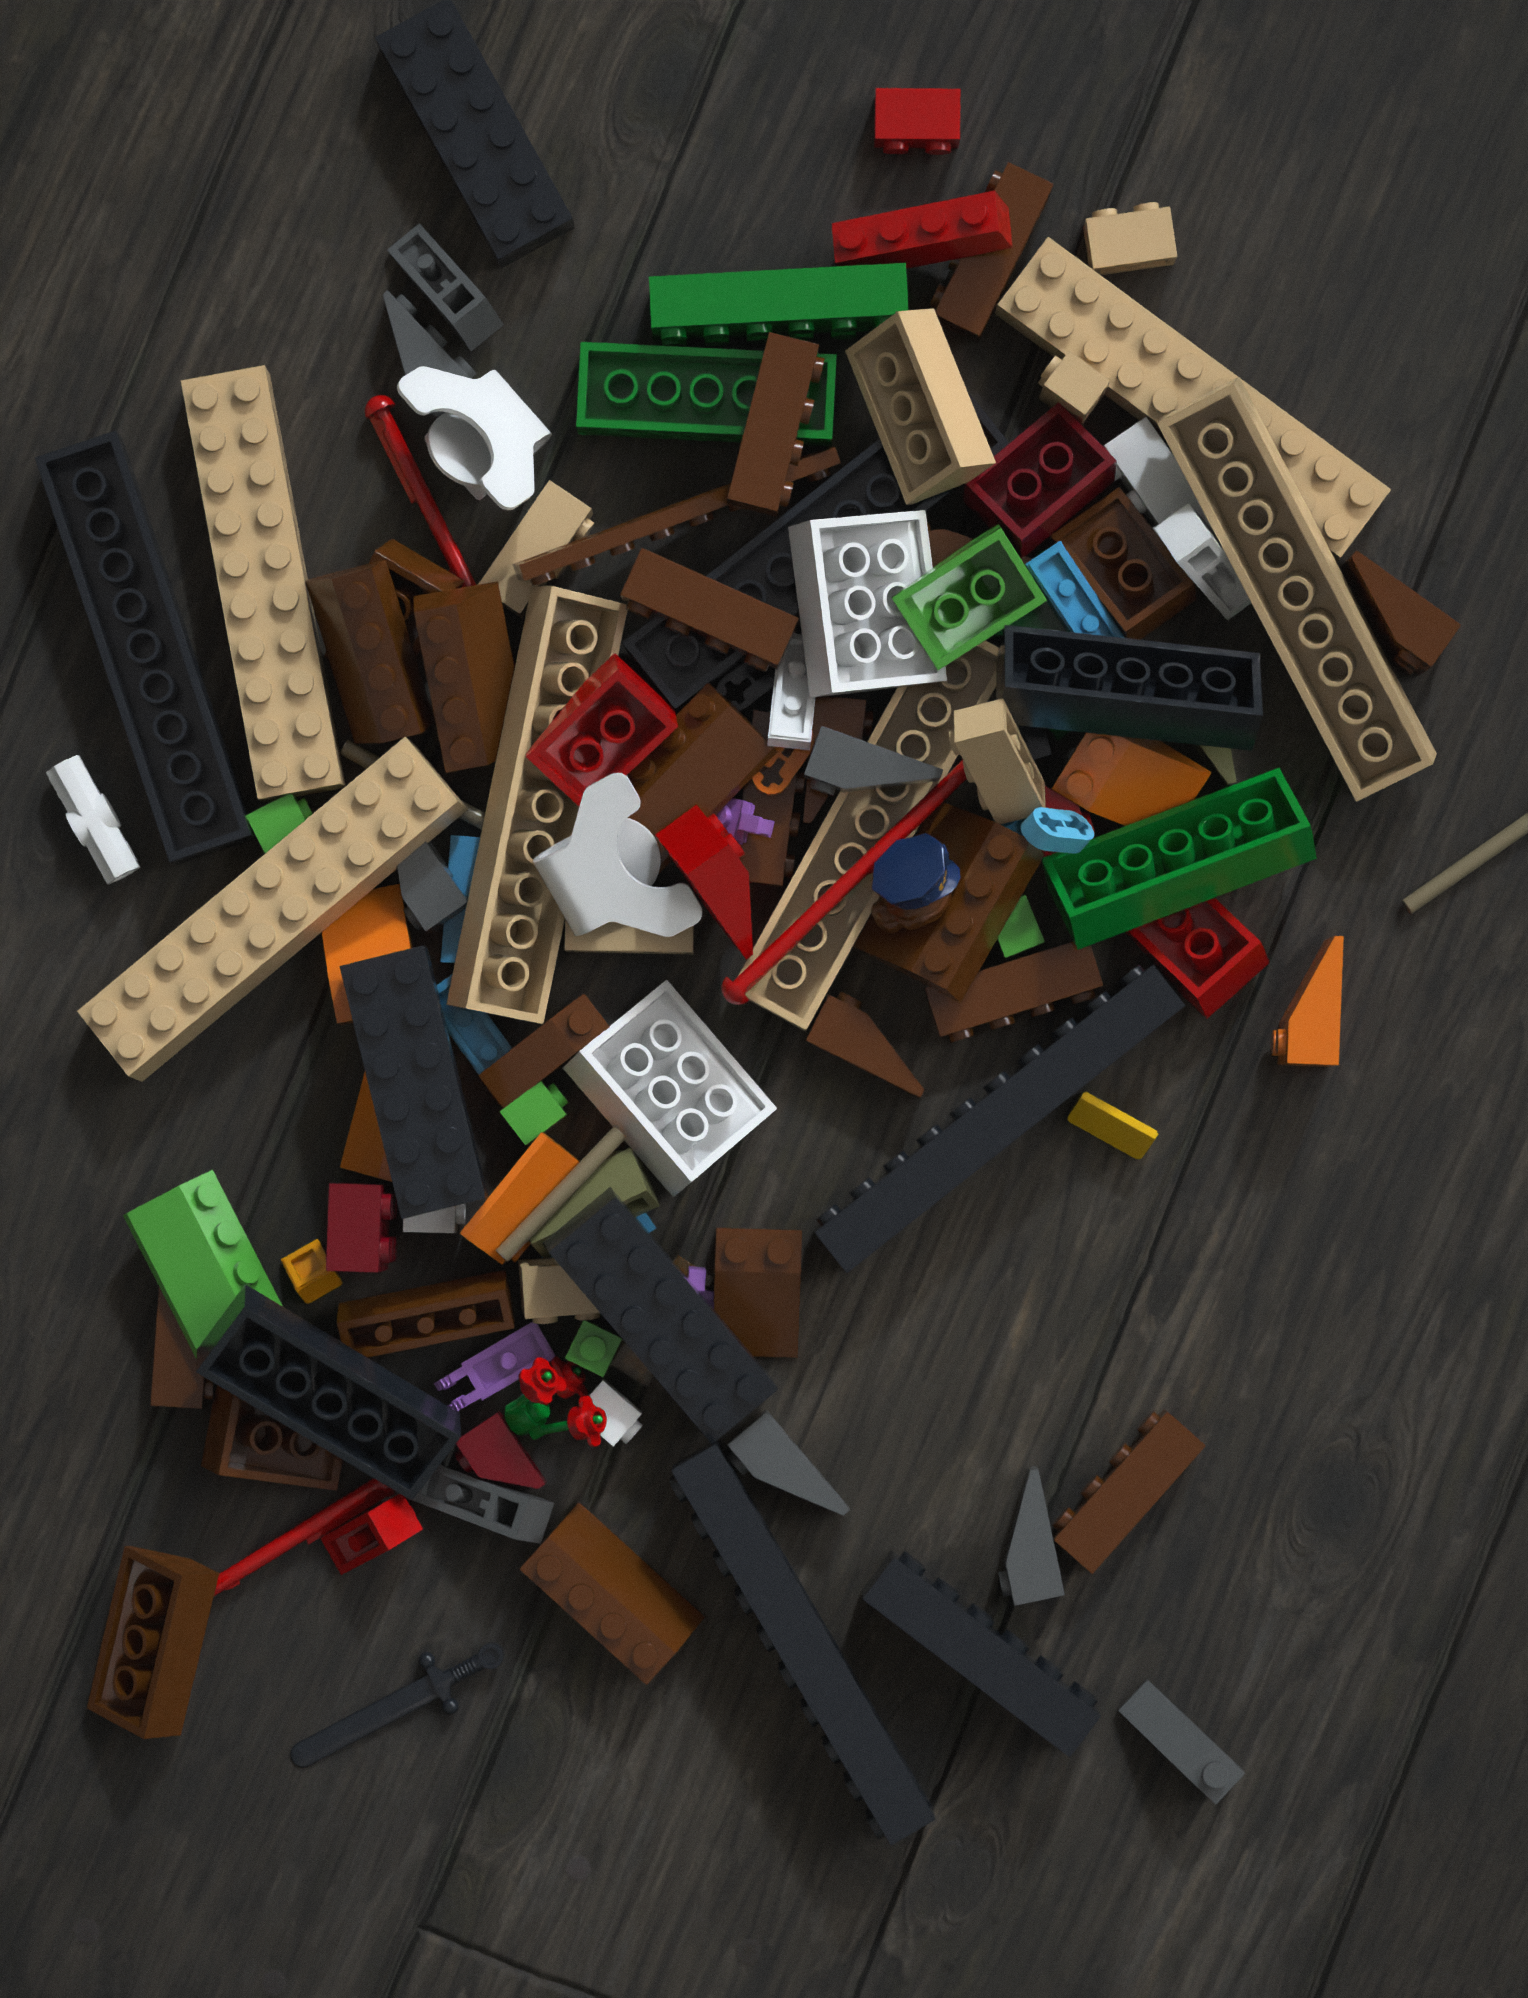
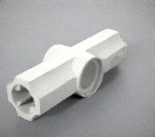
[46,755,141,885]

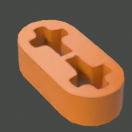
[752,731,815,796]

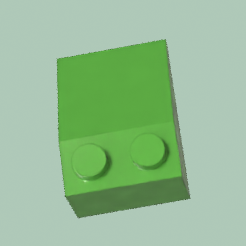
[891,524,1047,670]

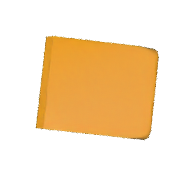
[281,1238,342,1304]

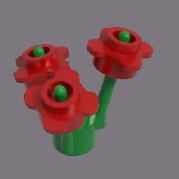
[505,1356,607,1447]

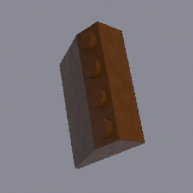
[853,802,1045,1003]

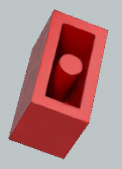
[874,88,961,155]

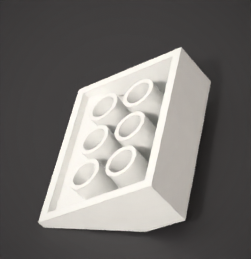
[788,510,947,698]
[563,980,777,1197]

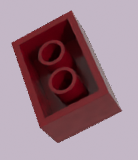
[963,402,1117,558]
[326,1183,399,1273]

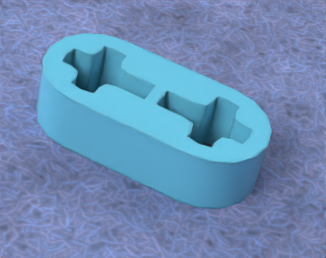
[1021,807,1094,854]

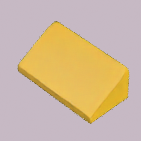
[1067,1092,1158,1160]

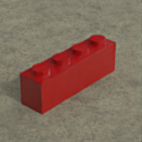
[832,190,1013,269]

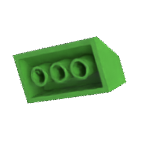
[123,1170,282,1358]

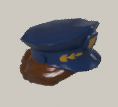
[871,833,961,934]

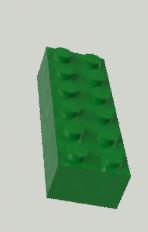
[649,263,909,347]
[576,342,837,447]
[1041,768,1317,950]

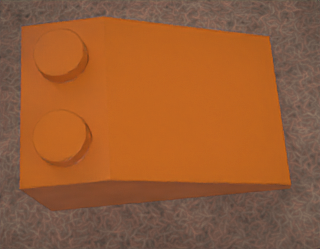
[1052,733,1211,826]
[322,884,413,1025]
[1271,936,1344,1067]

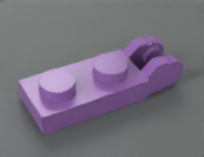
[434,1322,556,1411]

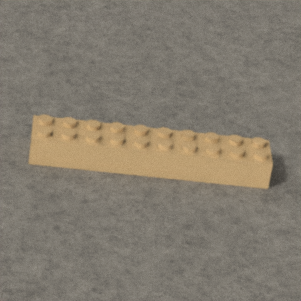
[995,237,1391,562]
[181,365,346,803]
[1157,377,1437,802]
[446,586,627,1024]
[738,640,999,1032]
[77,737,468,1082]

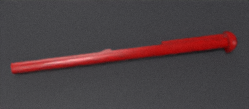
[365,395,516,667]
[721,760,967,1005]
[214,1478,395,1596]

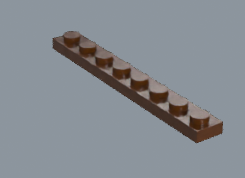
[512,447,841,586]

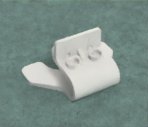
[397,366,552,510]
[533,773,702,937]

